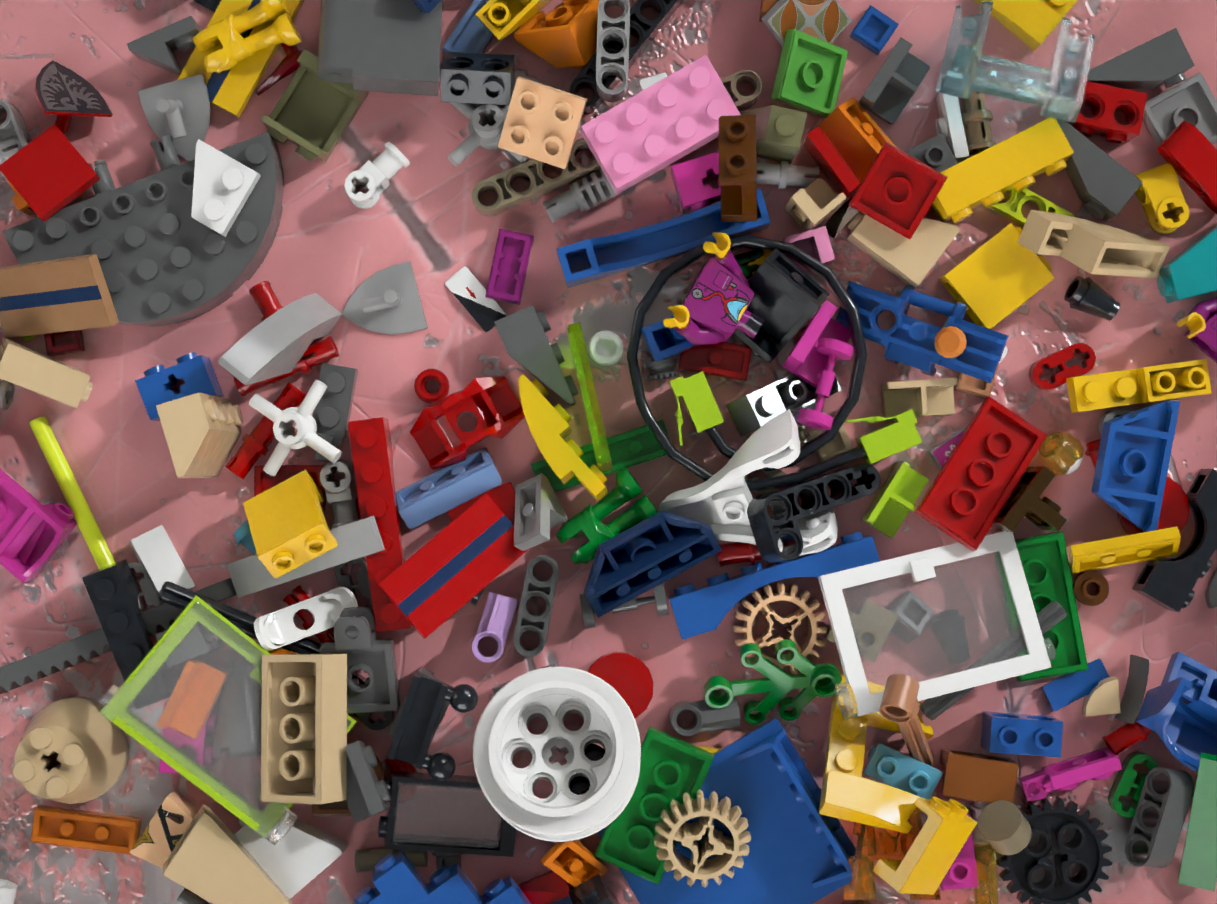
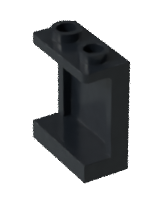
[733,248,830,363]

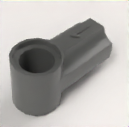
[669,696,740,736]

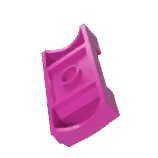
[0,469,77,583]

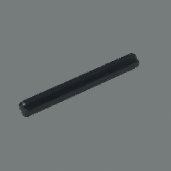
[158,581,321,654]

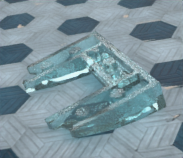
[935,1,1095,123]

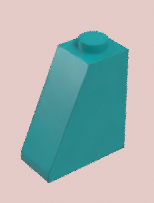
[1157,224,1217,304]

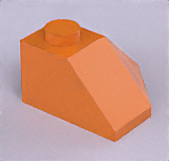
[514,0,599,69]

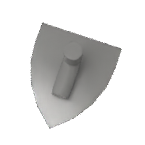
[138,74,211,161]
[342,261,428,335]

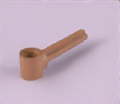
[879,674,934,766]

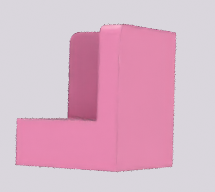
[782,226,835,271]

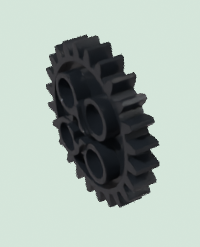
[995,797,1112,904]

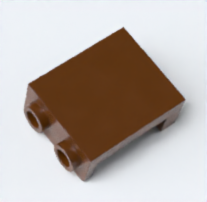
[719,115,757,222]

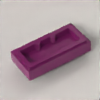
[485,228,534,305]

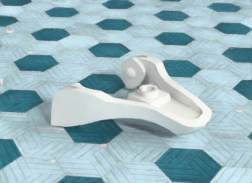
[659,409,838,555]

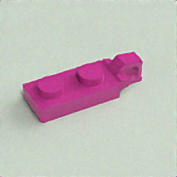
[1019,747,1122,801]

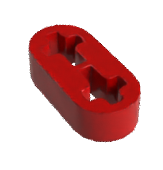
[1029,343,1096,390]

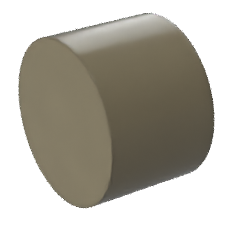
[978,800,1032,855]

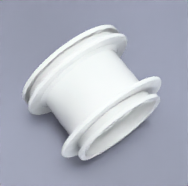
[473,667,641,842]

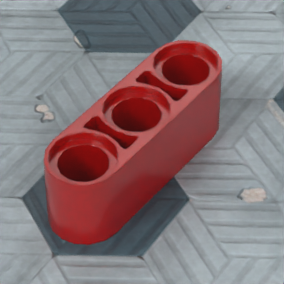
[1157,121,1217,214]

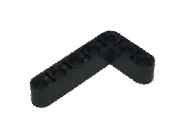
[570,0,684,114]

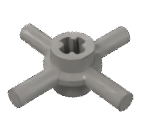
[447,102,530,167]

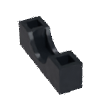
[1132,469,1217,612]
[82,559,176,710]

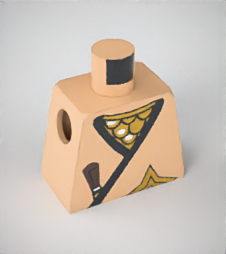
[129,790,199,868]

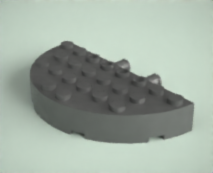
[3,132,284,327]

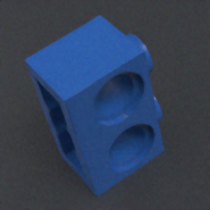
[981,711,1063,757]

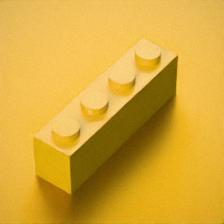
[932,115,1074,224]

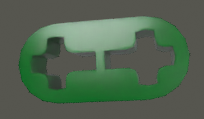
[1108,751,1158,818]

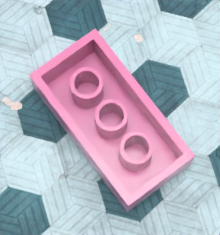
[581,55,741,195]

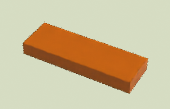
[30,805,142,855]

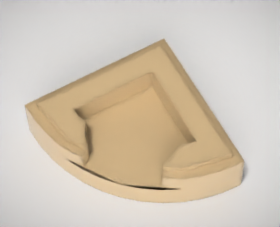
[1082,676,1120,717]

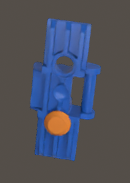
[836,281,1009,383]

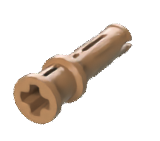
[956,45,996,155]

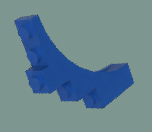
[353,851,531,904]

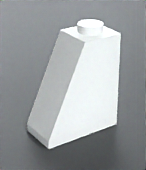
[234,809,348,899]

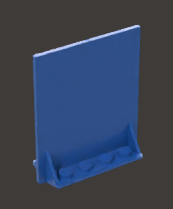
[597,718,868,904]

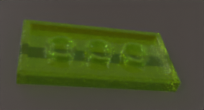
[567,322,613,473]

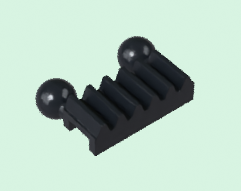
[387,674,478,781]

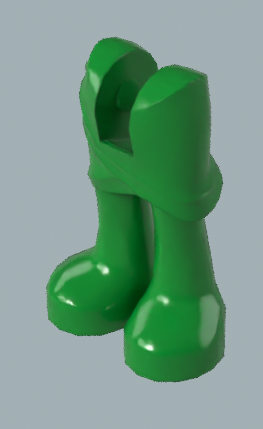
[555,467,659,564]

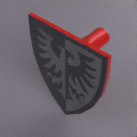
[35,60,113,134]

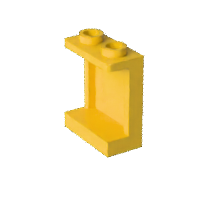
[938,223,1055,329]
[243,470,338,578]
[872,796,977,895]

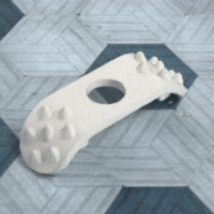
[254,587,358,651]

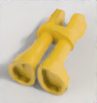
[192,0,302,73]

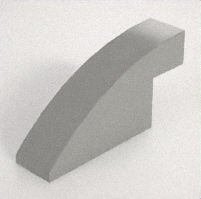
[218,293,342,385]
[227,516,385,598]

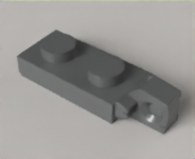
[313,363,358,462]

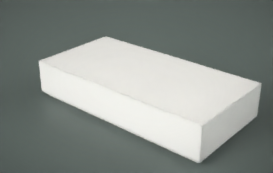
[129,525,195,604]

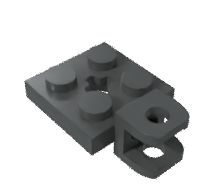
[320,607,400,713]

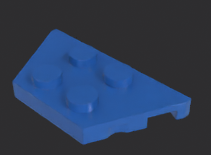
[1091,400,1180,532]

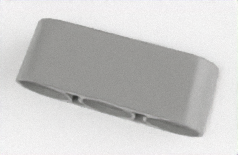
[596,0,630,102]

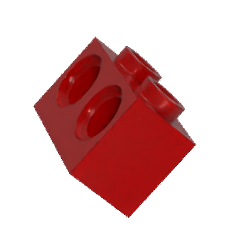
[1063,79,1147,145]

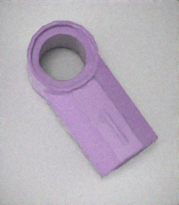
[472,591,519,663]

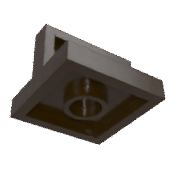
[991,466,1067,532]

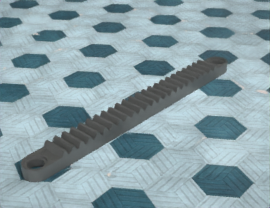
[0,578,237,694]

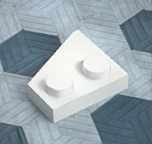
[191,139,261,237]

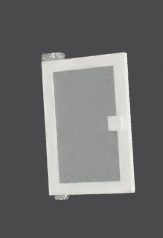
[818,531,1056,719]

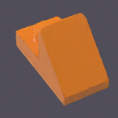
[541,840,609,887]

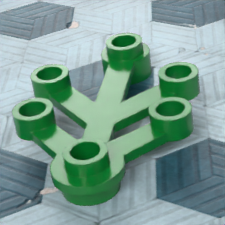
[704,639,842,725]

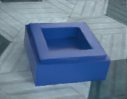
[849,5,899,56]

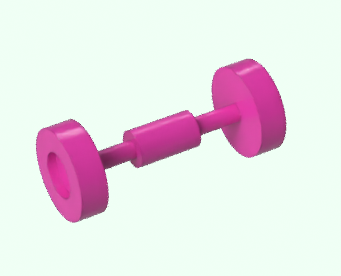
[796,338,854,430]

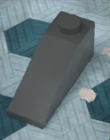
[1072,28,1195,89]
[1056,117,1143,221]

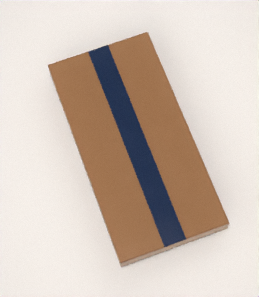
[0,254,119,338]

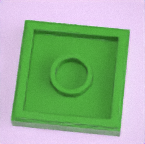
[771,29,848,119]

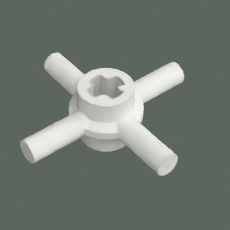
[249,380,342,476]

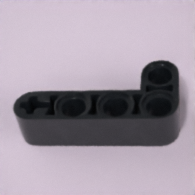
[747,463,880,562]

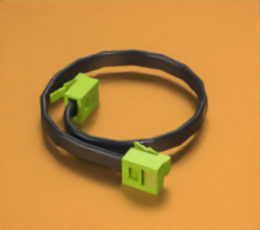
[626,235,923,492]

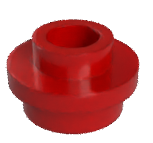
[414,369,450,404]

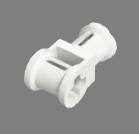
[344,141,410,209]

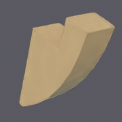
[1017,210,1170,278]

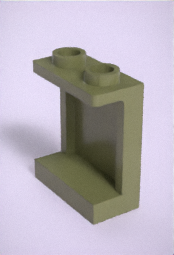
[260,48,369,163]

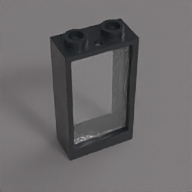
[378,770,516,857]

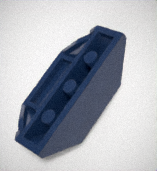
[584,511,722,618]

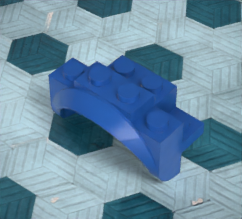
[1136,652,1217,772]

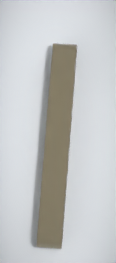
[472,69,762,216]

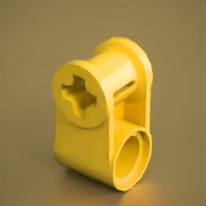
[1134,163,1190,235]

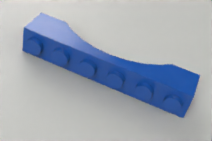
[556,188,771,288]
[668,531,880,640]

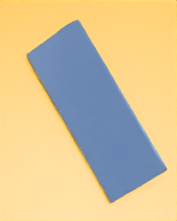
[395,447,502,529]

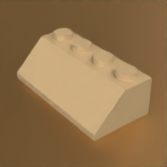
[156,393,243,478]
[261,654,347,804]

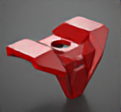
[410,376,525,470]

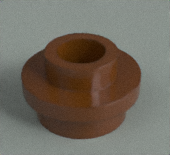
[1073,571,1109,606]

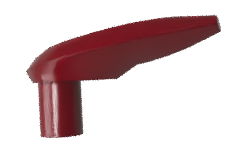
[256,43,303,96]

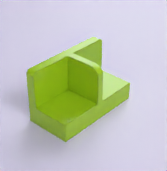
[861,461,930,539]

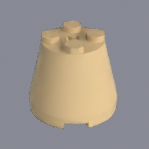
[13,697,129,804]

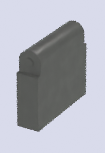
[317,0,443,96]

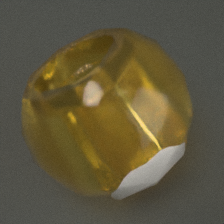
[1038,432,1083,475]

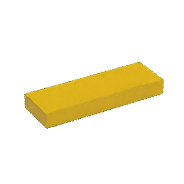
[1069,527,1181,573]

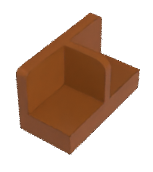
[940,749,1019,803]

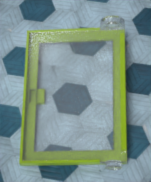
[99,595,357,845]

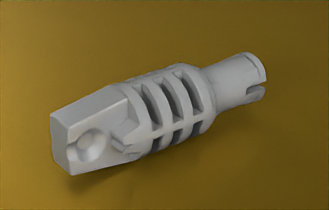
[542,169,625,223]

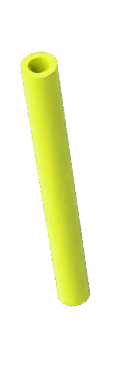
[29,416,116,569]

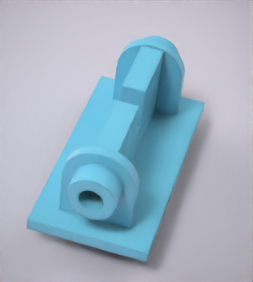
[863,742,943,799]

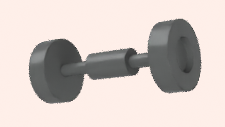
[580,583,669,629]

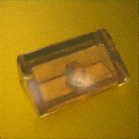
[974,844,999,904]

